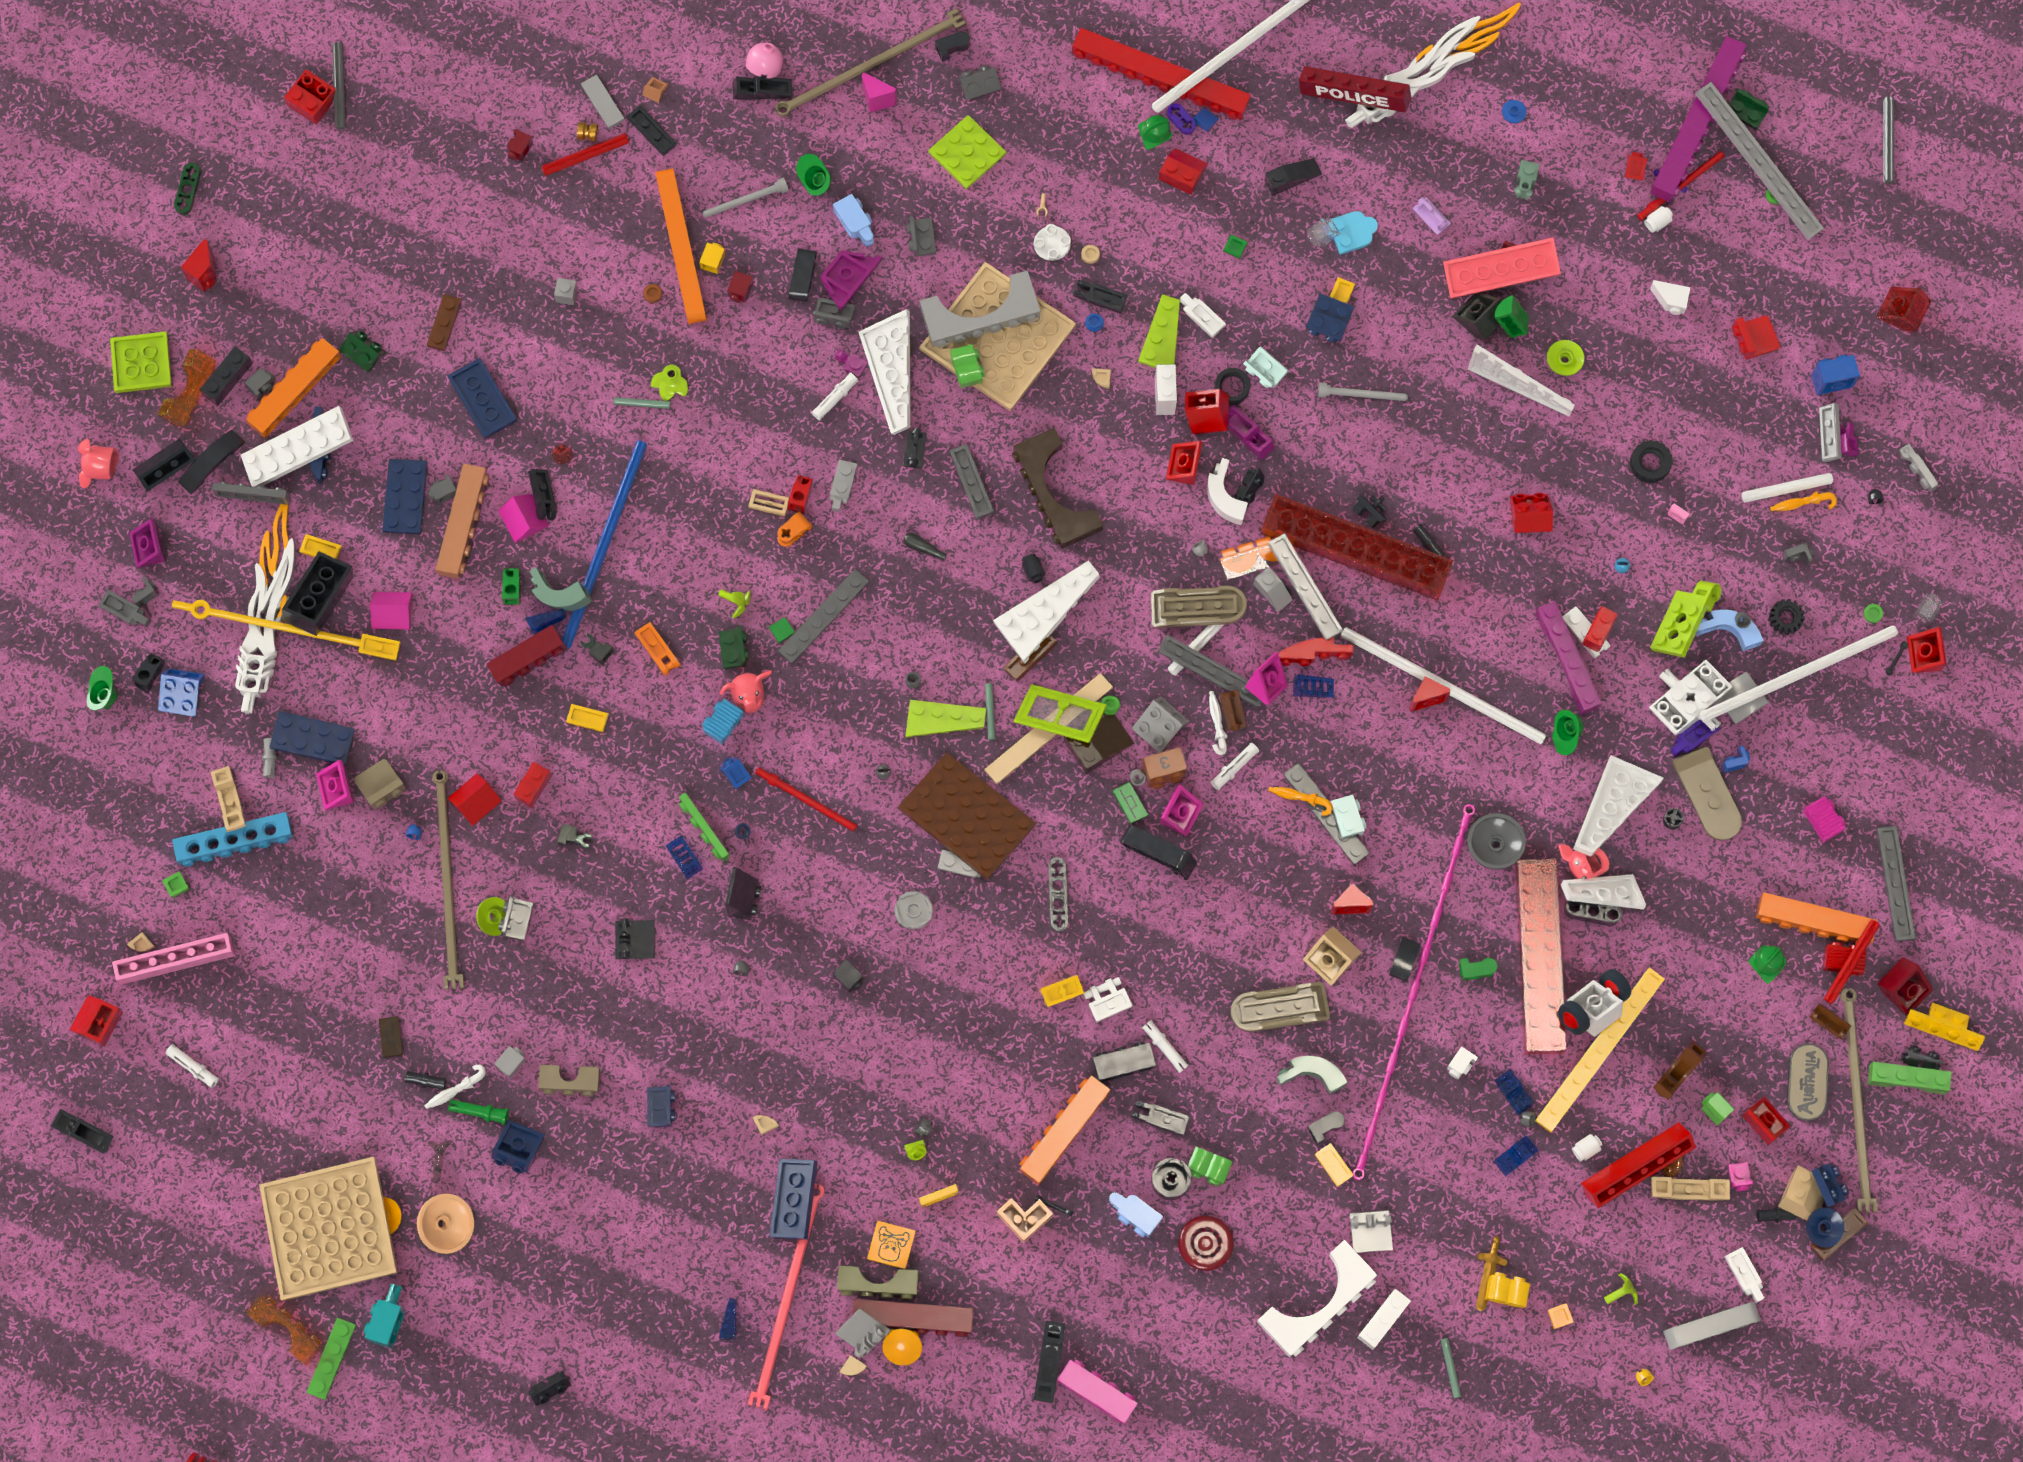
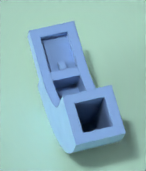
[1695,610,1763,651]

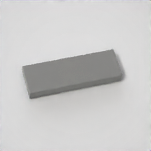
[581,75,625,129]
[1819,403,1842,462]

